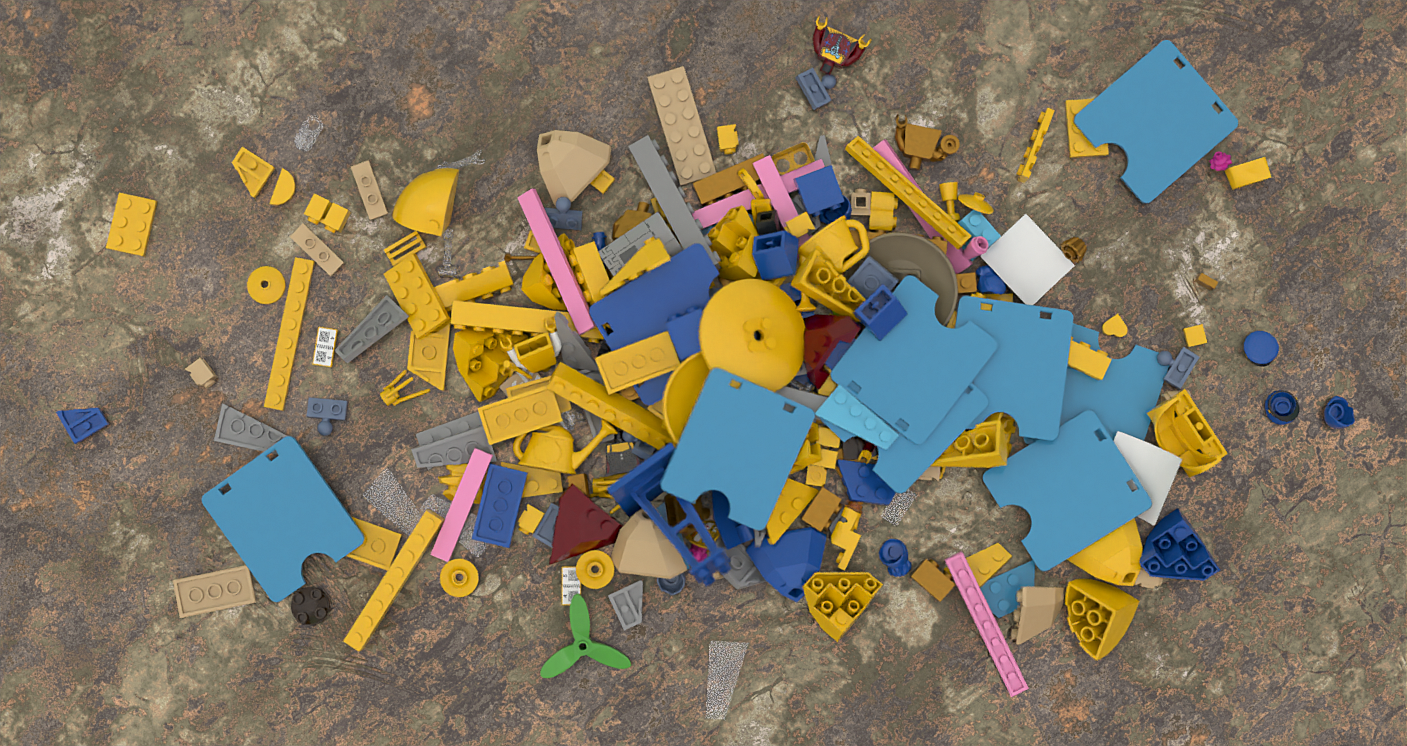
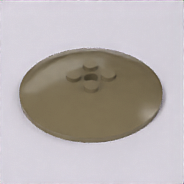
[843,232,958,331]

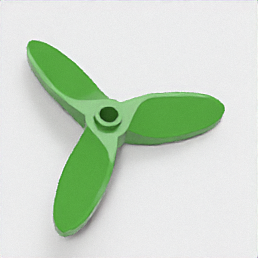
[540,593,631,678]

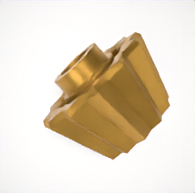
[1060,237,1087,263]

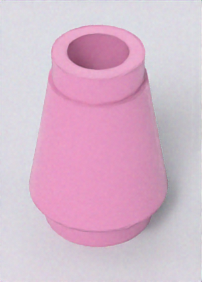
[962,236,989,260]

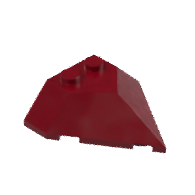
[803,314,861,389]
[549,483,624,564]

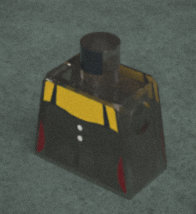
[606,430,641,476]

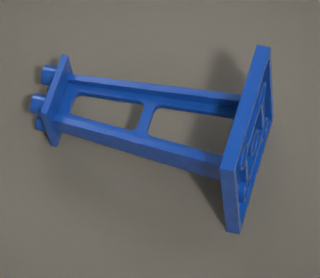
[606,442,731,586]

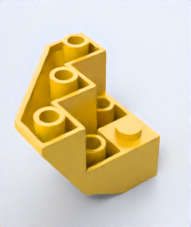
[707,205,759,281]
[521,233,591,310]
[453,327,528,402]
[1066,518,1142,586]
[803,572,883,642]

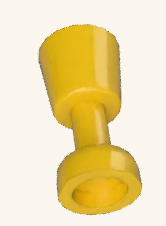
[939,182,961,222]

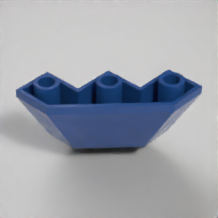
[1139,508,1220,581]
[746,527,827,602]

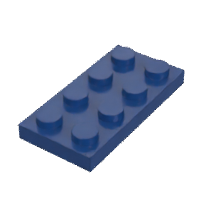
[472,464,528,548]

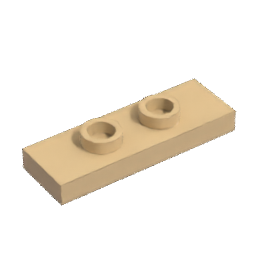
[351,160,388,221]
[290,223,345,277]

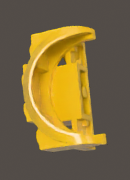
[1147,389,1228,478]

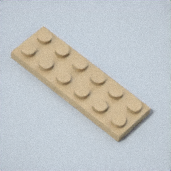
[647,66,716,186]

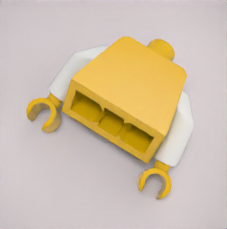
[500,316,562,373]

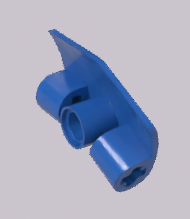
[712,490,754,550]

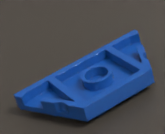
[836,459,896,506]

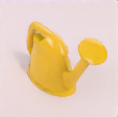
[795,215,870,312]
[513,419,618,475]

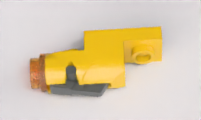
[829,500,863,571]

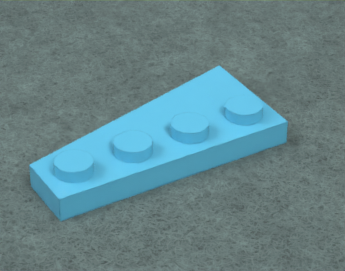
[815,384,899,450]

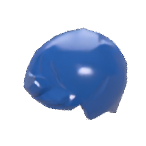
[819,195,852,225]
[1324,396,1355,429]

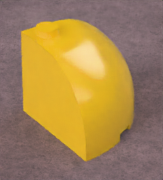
[392,168,459,236]
[1065,579,1140,660]

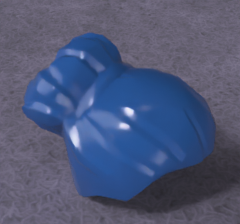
[976,265,1006,294]
[879,539,912,577]

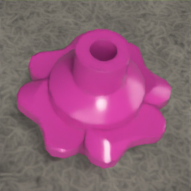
[1209,151,1232,171]
[689,544,708,562]

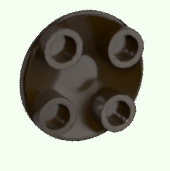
[291,587,329,625]

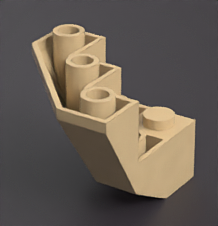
[537,130,611,206]
[610,504,687,579]
[1010,586,1064,644]

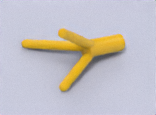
[503,360,533,379]

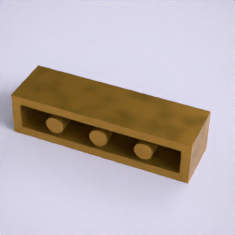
[693,153,765,206]

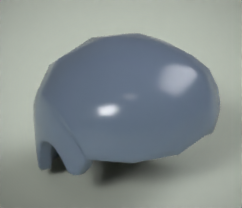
[657,572,686,595]

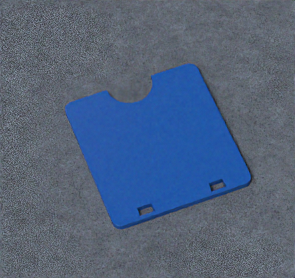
[589,243,757,405]

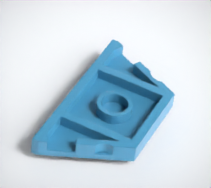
[980,560,1035,618]

